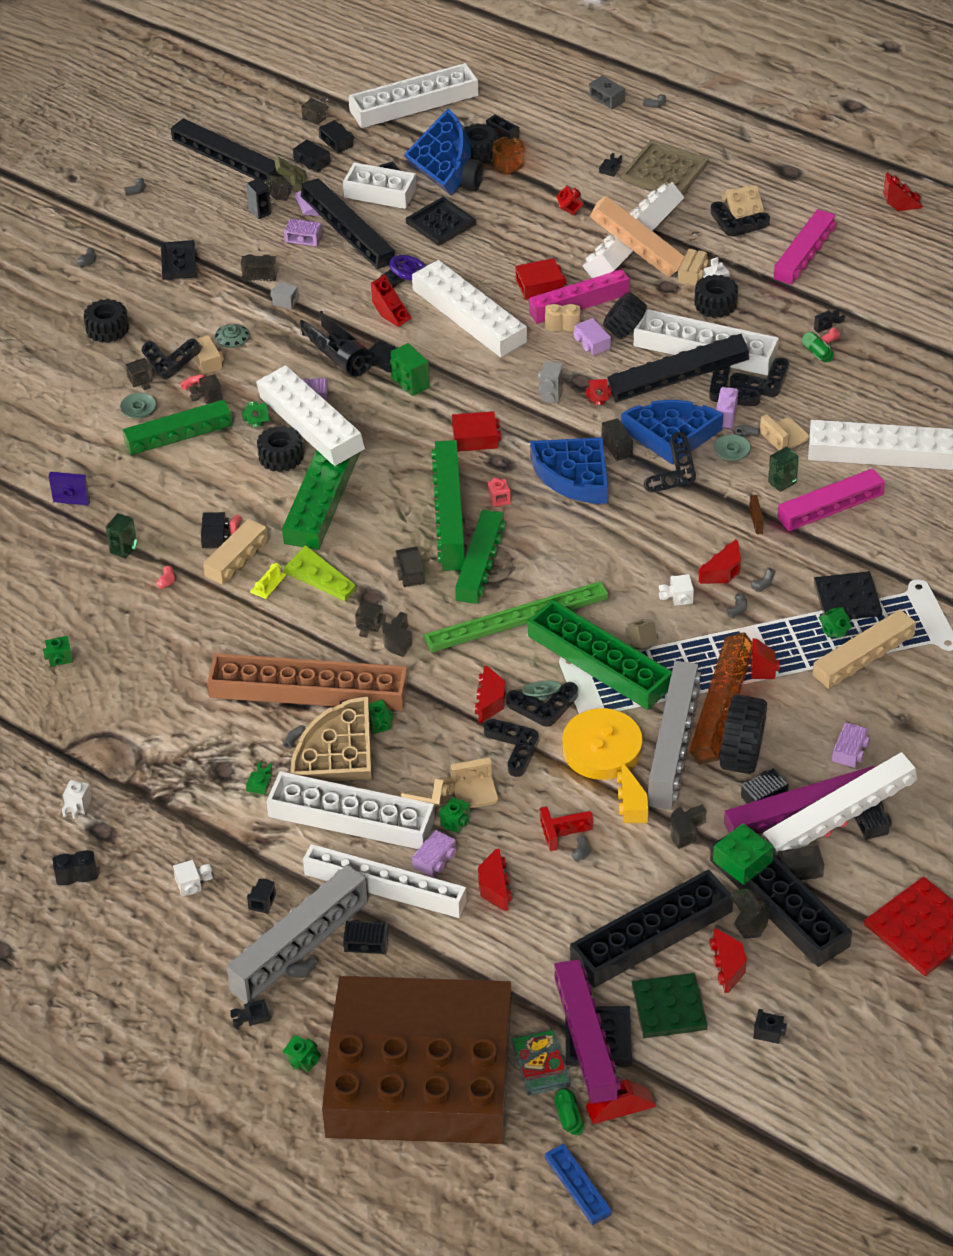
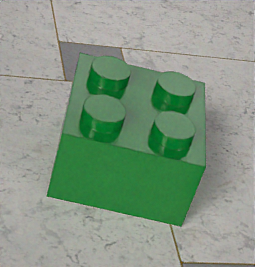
[390,343,430,396]
[713,823,774,885]

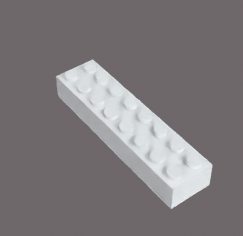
[349,63,478,128]
[582,182,684,278]
[412,260,527,357]
[634,309,779,376]
[256,365,365,466]
[808,420,953,470]
[266,771,435,849]

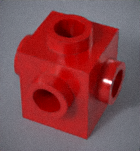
[556,185,584,215]
[585,379,611,405]

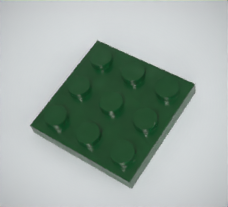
[632,973,707,1039]

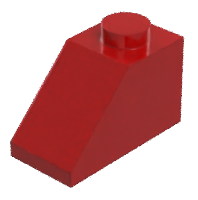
[751,638,779,679]

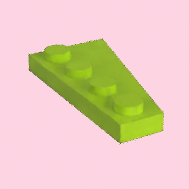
[284,545,356,601]

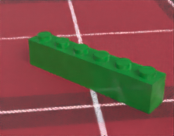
[123,400,233,455]
[455,510,507,604]

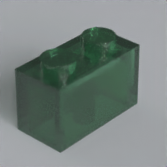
[768,446,799,492]
[106,513,137,559]

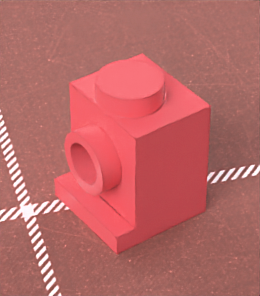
[488,478,511,507]

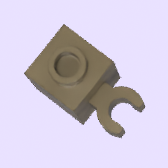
[625,619,658,650]

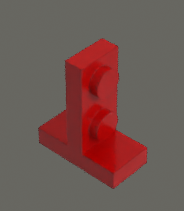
[539,806,593,851]

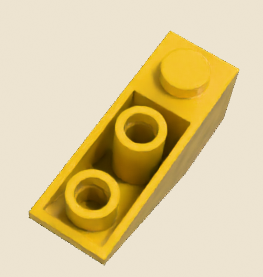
[617,763,648,823]

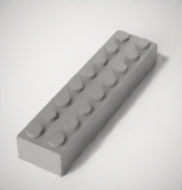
[648,661,701,810]
[227,865,367,1004]

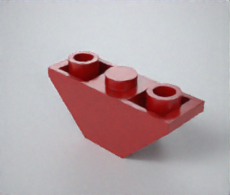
[883,172,923,211]
[371,274,411,327]
[698,539,741,584]
[475,666,506,723]
[478,849,512,911]
[709,929,747,993]
[585,1079,656,1125]

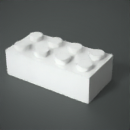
[343,162,416,209]

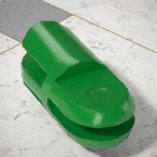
[802,332,834,362]
[554,1089,584,1136]

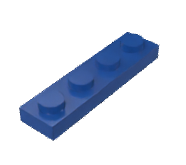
[545,1144,612,1225]

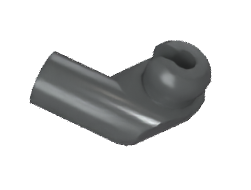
[643,94,666,108]
[124,178,145,195]
[77,248,95,267]
[734,425,760,437]
[751,568,776,592]
[727,593,747,618]
[283,725,306,749]
[572,835,591,862]
[286,957,317,978]

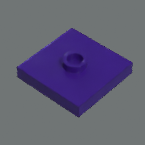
[48,472,90,506]

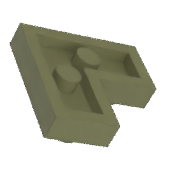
[275,157,307,192]

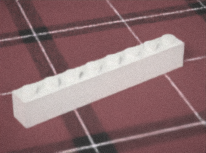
[763,752,917,860]
[303,844,467,918]

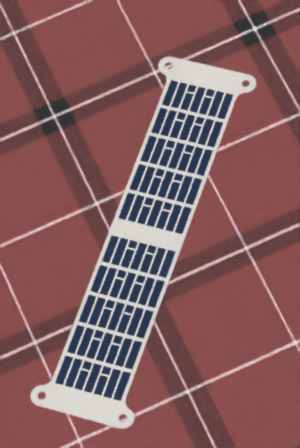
[559,579,953,714]

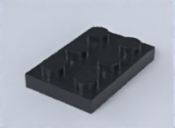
[161,240,196,280]

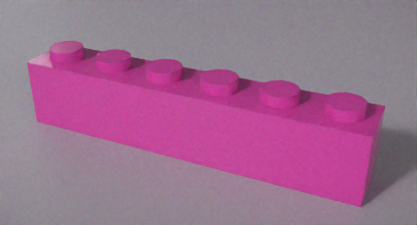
[774,209,837,285]
[529,269,630,324]
[777,468,885,531]

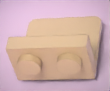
[722,185,764,219]
[760,414,809,453]
[450,757,498,808]
[401,777,454,807]

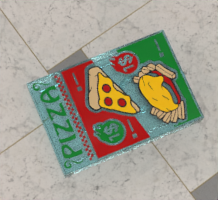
[511,1029,570,1096]

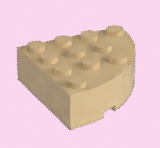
[290,697,372,782]

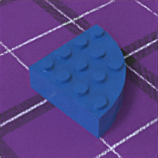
[404,108,471,196]
[621,400,723,465]
[530,437,608,504]

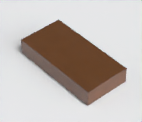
[749,495,764,534]

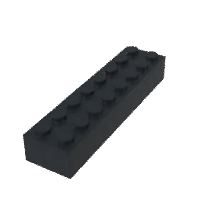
[710,835,852,967]
[570,869,733,988]

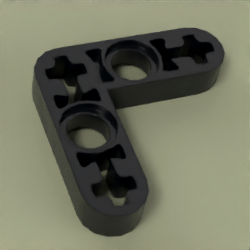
[710,201,770,237]
[141,338,201,379]
[730,358,789,397]
[709,366,761,406]
[644,432,696,493]
[506,682,578,727]
[484,719,539,777]

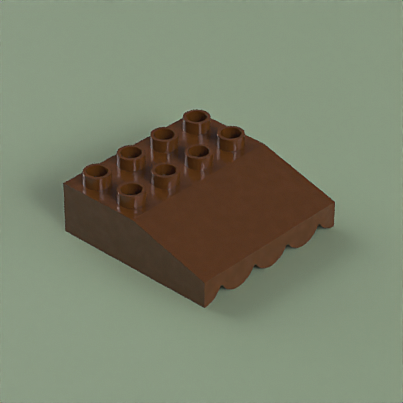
[322,976,512,1144]

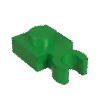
[246,761,272,795]

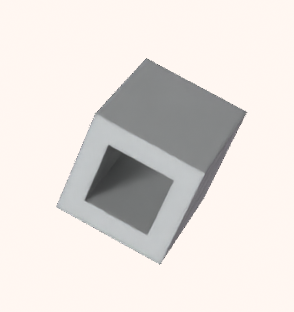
[271,282,298,310]

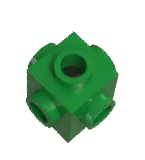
[242,401,269,427]
[818,607,852,639]
[43,636,73,667]
[369,700,393,734]
[439,797,470,833]
[282,1035,322,1073]

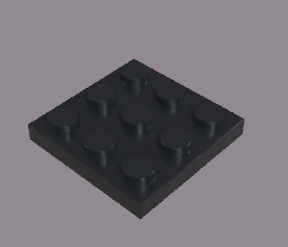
[406,197,476,246]
[814,571,882,619]
[565,1006,632,1065]

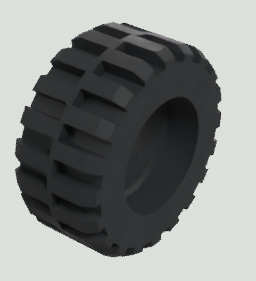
[720,694,767,774]

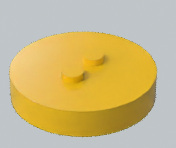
[562,708,642,780]

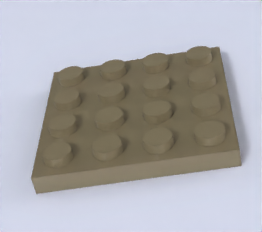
[621,140,709,195]

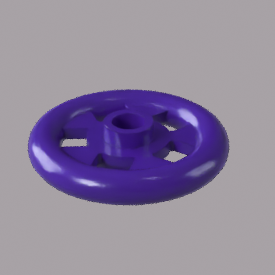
[389,255,426,281]

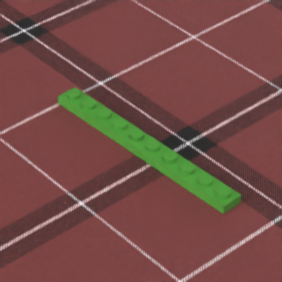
[424,581,608,653]

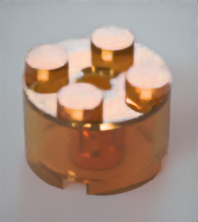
[492,137,525,175]

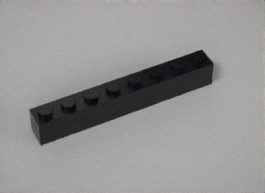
[171,118,283,186]
[300,178,395,269]
[607,333,749,403]

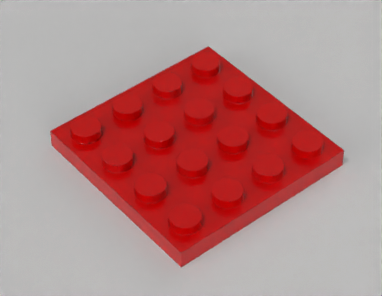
[864,876,953,976]

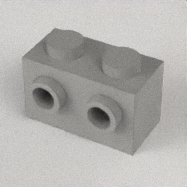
[538,361,563,404]

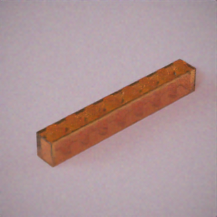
[689,632,752,765]

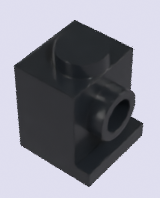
[247,879,276,914]
[753,1009,787,1044]

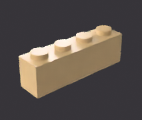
[203,519,268,585]

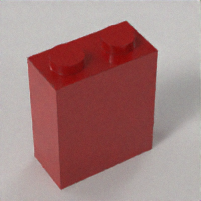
[515,258,566,300]
[452,411,501,452]

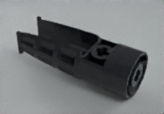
[300,311,373,377]

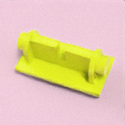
[250,563,286,599]

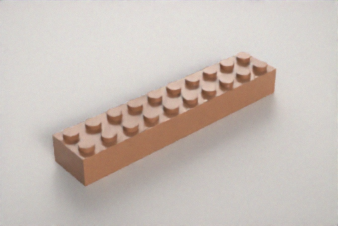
[207,653,408,711]

